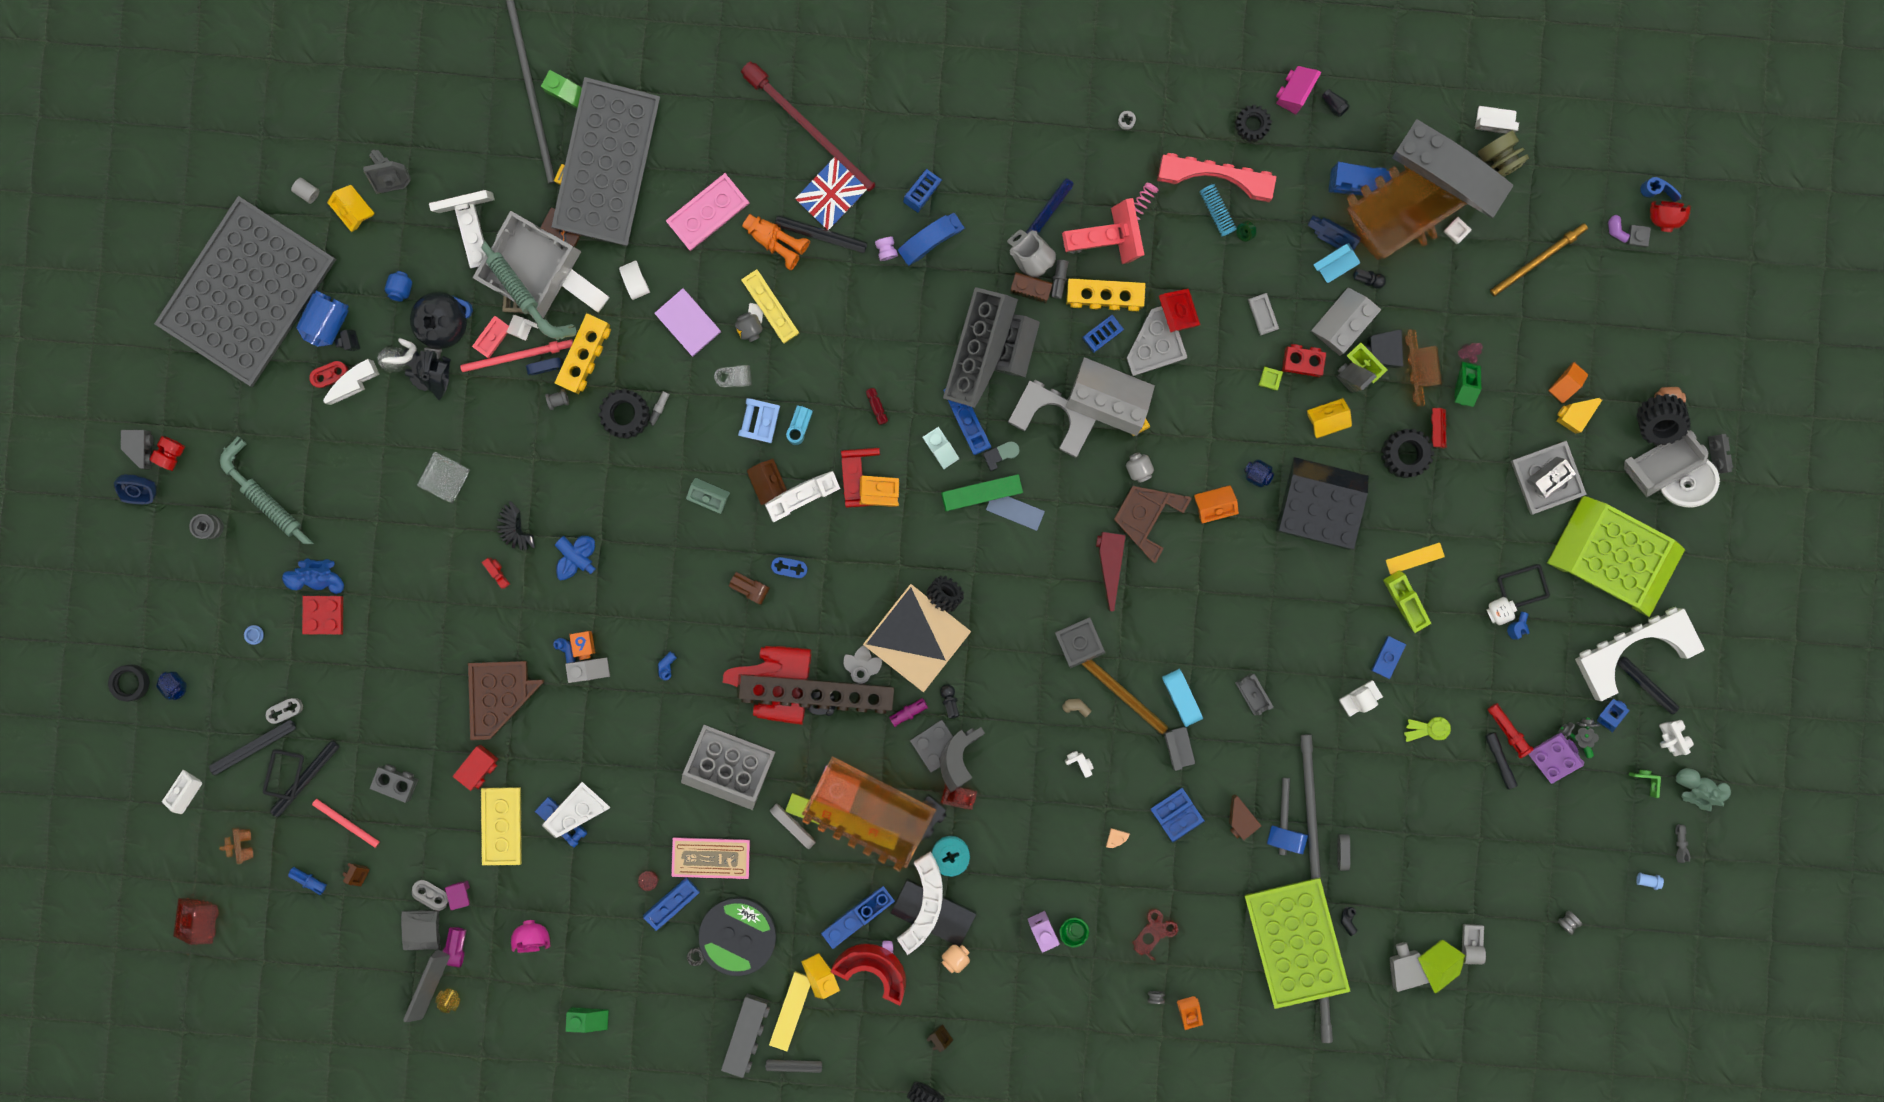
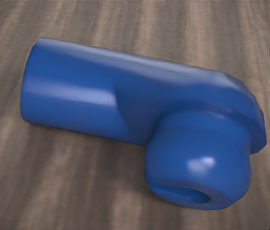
[553,638,576,663]
[658,651,677,680]

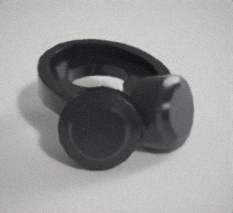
[807,692,836,716]

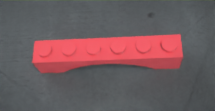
[1157,153,1277,202]

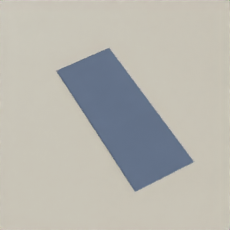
[986,497,1045,531]

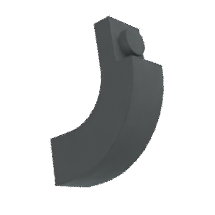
[940,727,985,792]

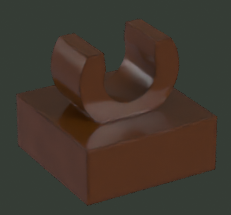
[343,863,370,887]

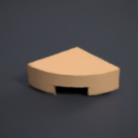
[1106,828,1130,848]

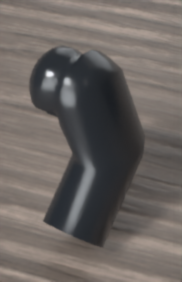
[1340,907,1358,936]

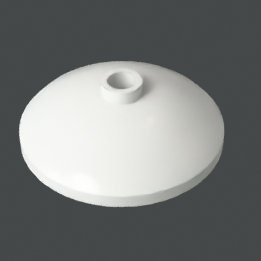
[1660,459,1720,507]

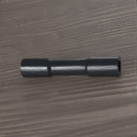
[1485,732,1518,790]

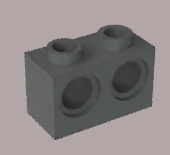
[369,764,419,803]

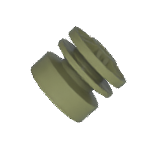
[1477,130,1530,177]

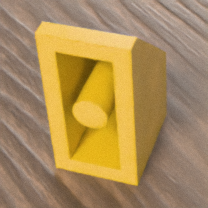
[1557,398,1602,434]
[801,953,840,999]

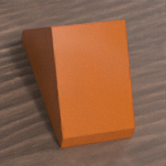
[1548,362,1588,403]

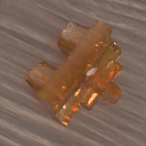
[219,827,253,864]

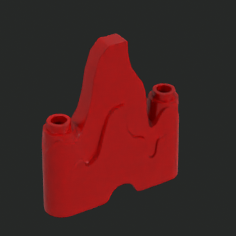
[723,646,811,725]

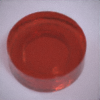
[638,871,658,891]

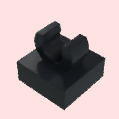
[334,330,360,351]

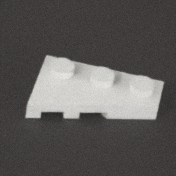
[542,782,610,838]

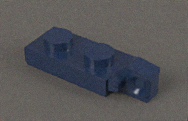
[1308,215,1361,251]

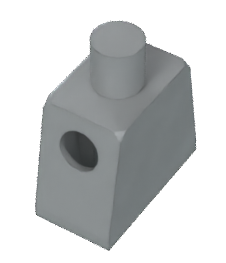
[1390,942,1429,992]

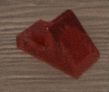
[940,785,977,810]

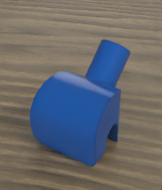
[1507,612,1530,640]

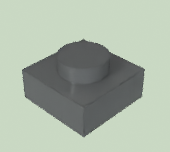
[1627,225,1651,248]

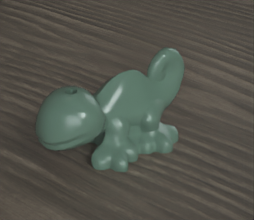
[1676,768,1731,811]

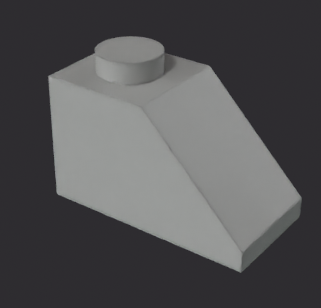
[566,658,610,683]

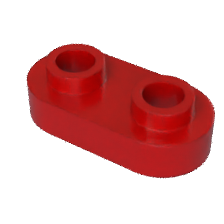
[309,361,349,388]

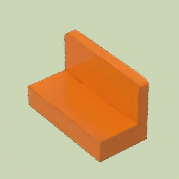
[1194,486,1239,523]

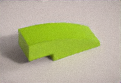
[1383,570,1431,633]

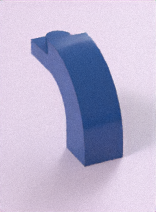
[898,213,965,266]

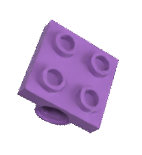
[1529,732,1584,784]

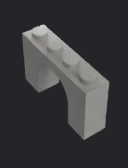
[1008,380,1096,458]

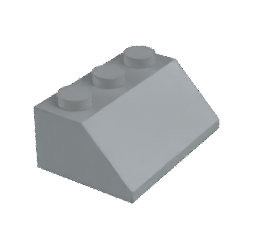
[1311,288,1381,356]

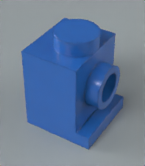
[1597,699,1630,733]

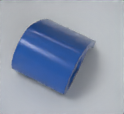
[1640,177,1681,202]
[1267,826,1308,854]

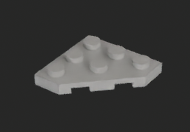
[1126,306,1187,377]

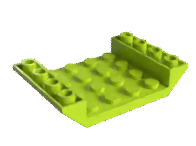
[1547,496,1685,617]

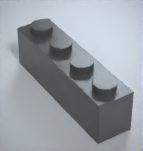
[721,993,770,1078]

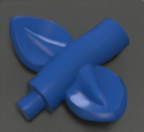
[555,536,596,580]

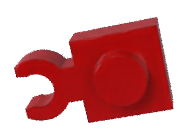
[481,558,510,589]

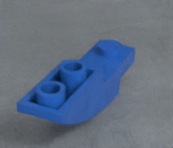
[820,886,895,949]

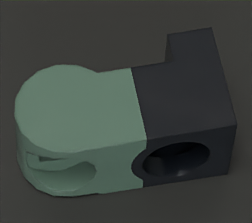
[983,442,1019,471]

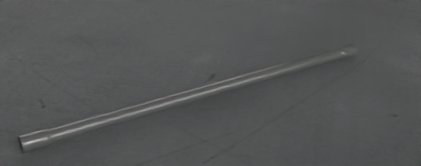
[1300,734,1333,1043]

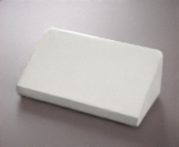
[162,770,202,814]

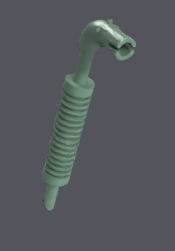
[481,240,576,340]
[220,436,314,544]

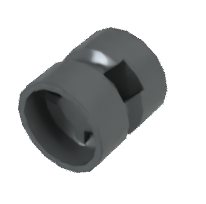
[189,514,224,539]

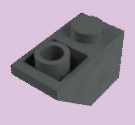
[121,430,154,470]

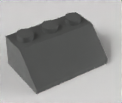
[994,314,1040,378]

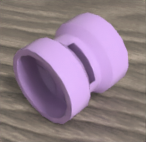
[875,237,898,261]

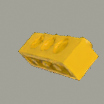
[1066,279,1145,311]
[555,313,611,394]

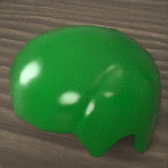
[1059,917,1090,948]

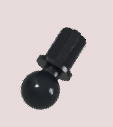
[1353,269,1386,289]
[940,684,959,719]

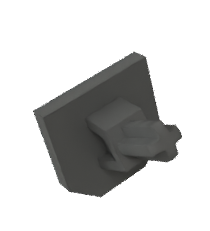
[363,150,411,194]

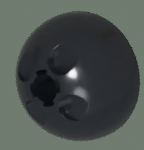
[410,292,467,349]

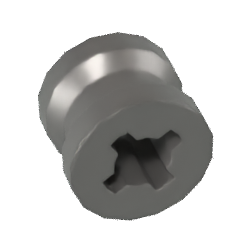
[1557,910,1583,935]

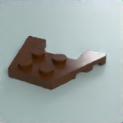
[1114,486,1192,563]

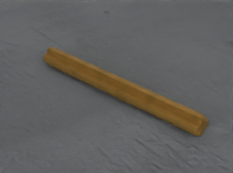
[1082,659,1168,734]

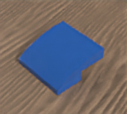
[1151,788,1205,842]

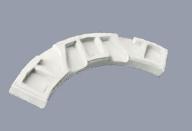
[897,851,943,955]

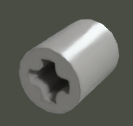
[291,178,320,204]

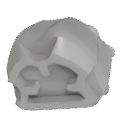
[1007,230,1056,278]

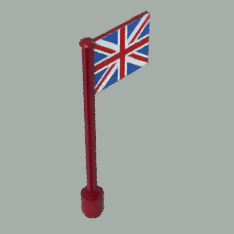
[741,61,875,231]

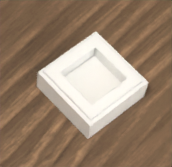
[1443,217,1472,244]

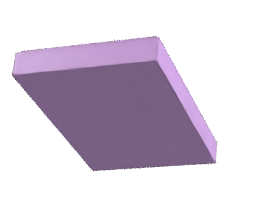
[655,289,721,357]

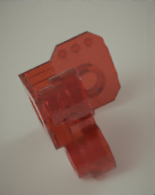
[1132,908,1178,961]

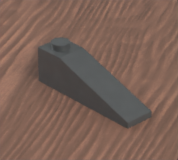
[1336,362,1377,393]

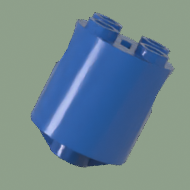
[296,291,349,347]

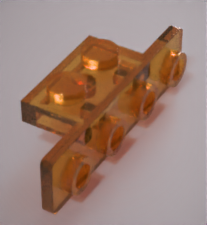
[1406,329,1442,406]

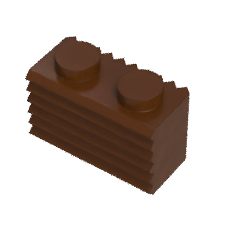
[1010,272,1053,304]

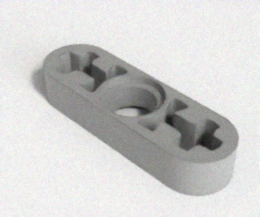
[770,803,816,849]

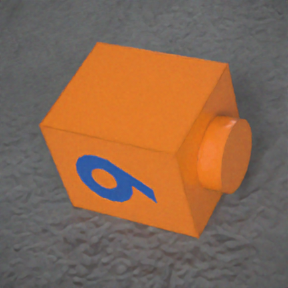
[569,631,595,660]

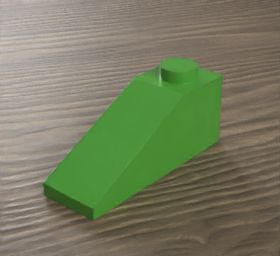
[541,70,582,109]

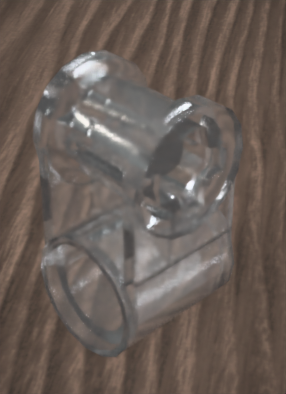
[714,365,752,387]

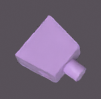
[1028,911,1060,953]

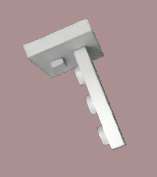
[429,190,495,268]

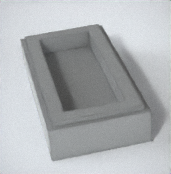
[1248,293,1279,336]

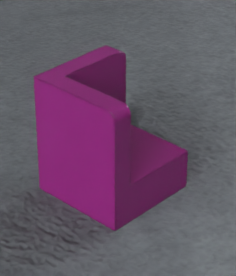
[445,880,470,910]

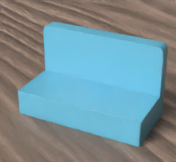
[1313,243,1360,283]

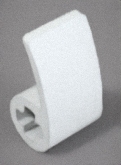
[619,261,650,300]

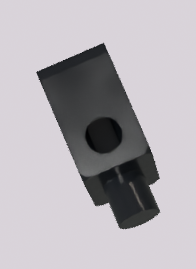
[1364,330,1403,368]

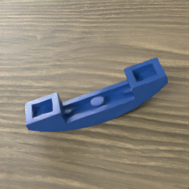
[943,389,991,455]

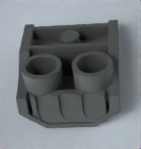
[401,910,441,950]

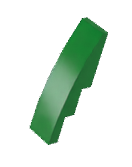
[941,474,1023,511]

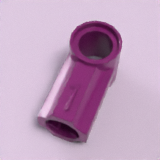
[443,927,467,968]

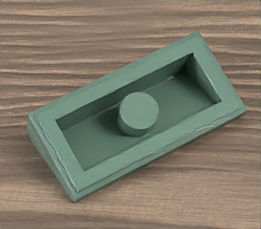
[686,478,730,514]

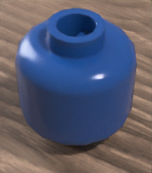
[385,271,412,301]

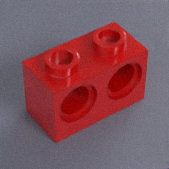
[1282,344,1326,377]

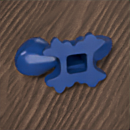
[282,559,344,594]

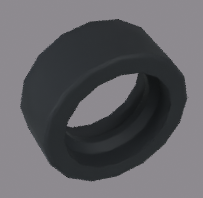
[108,665,150,702]

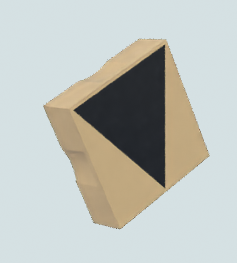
[863,584,971,692]

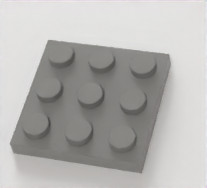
[1511,441,1587,515]

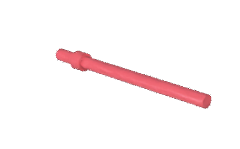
[460,339,573,372]

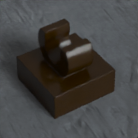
[927,1024,953,1052]

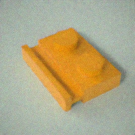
[860,476,899,507]

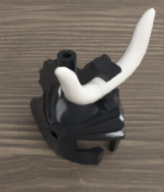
[381,338,451,400]

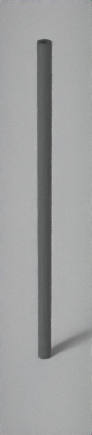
[506,0,555,184]

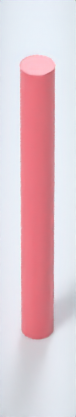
[312,799,380,848]

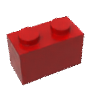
[452,745,498,791]

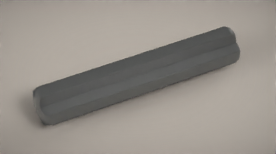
[765,1059,822,1073]

